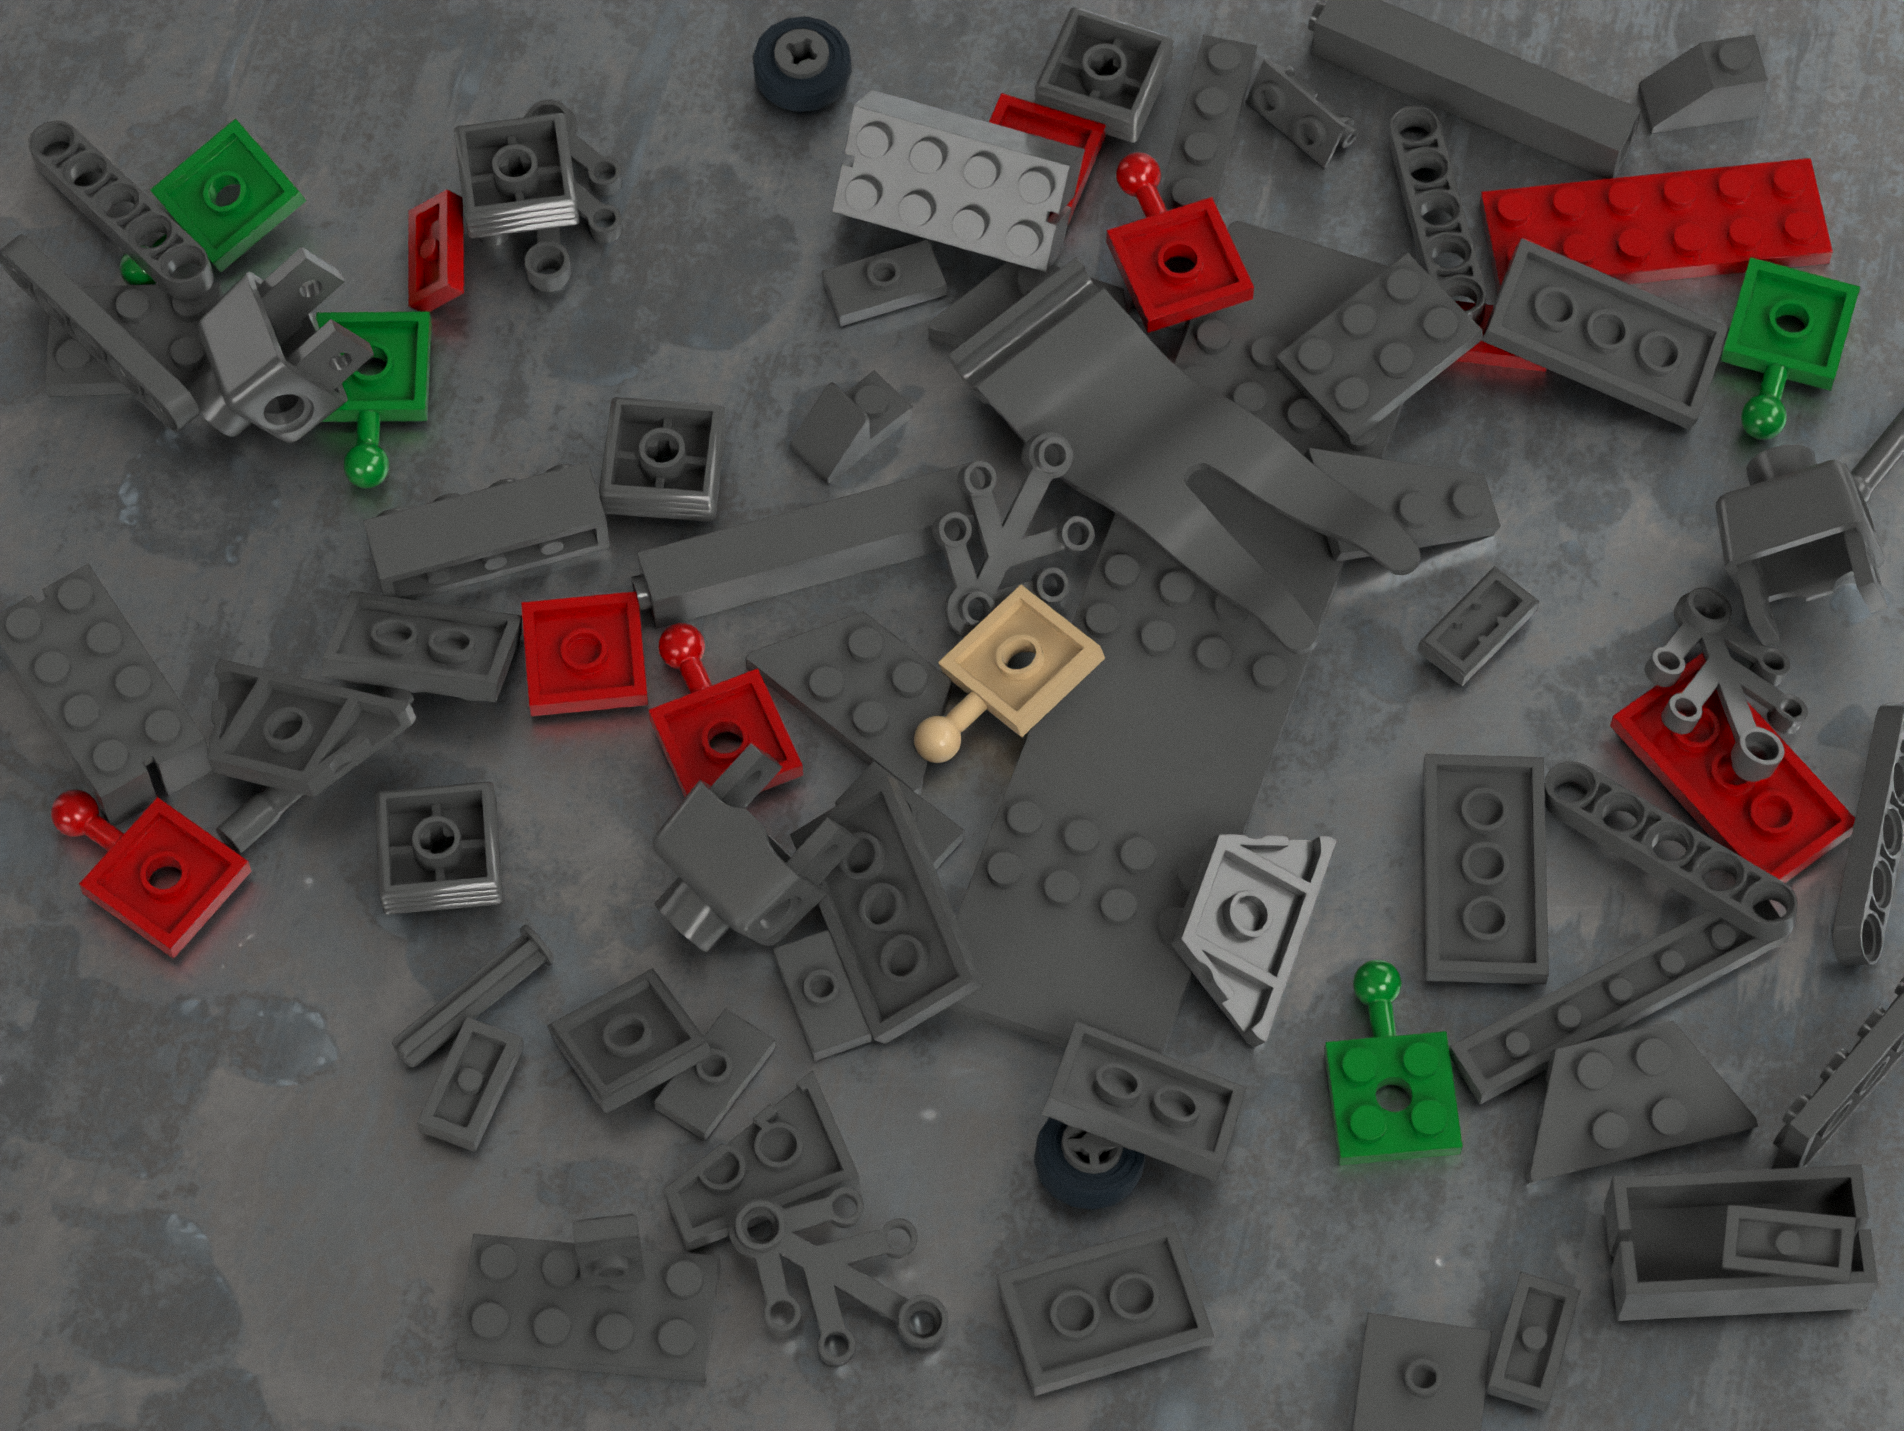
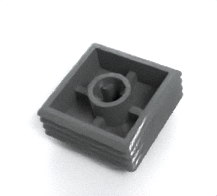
[1034,7,1174,143]
[454,113,580,238]
[599,397,727,522]
[374,782,503,914]

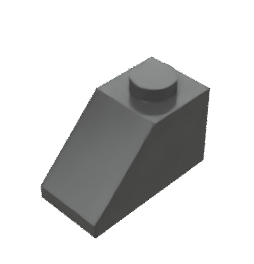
[1638,35,1768,134]

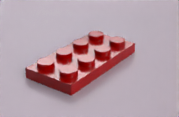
[1610,653,1855,883]

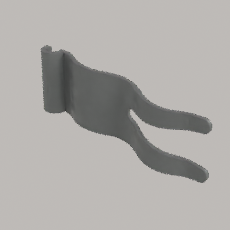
[948,257,1421,654]

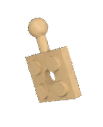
[914,585,1105,763]

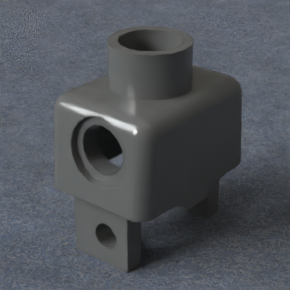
[189,247,374,443]
[1716,445,1888,646]
[653,743,859,952]

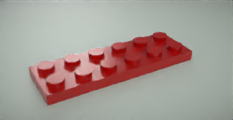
[1479,158,1833,296]

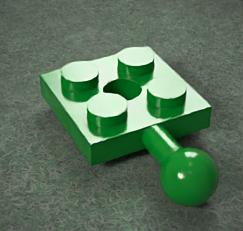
[119,118,307,285]
[1720,257,1860,440]
[316,312,432,489]
[1324,959,1463,1166]

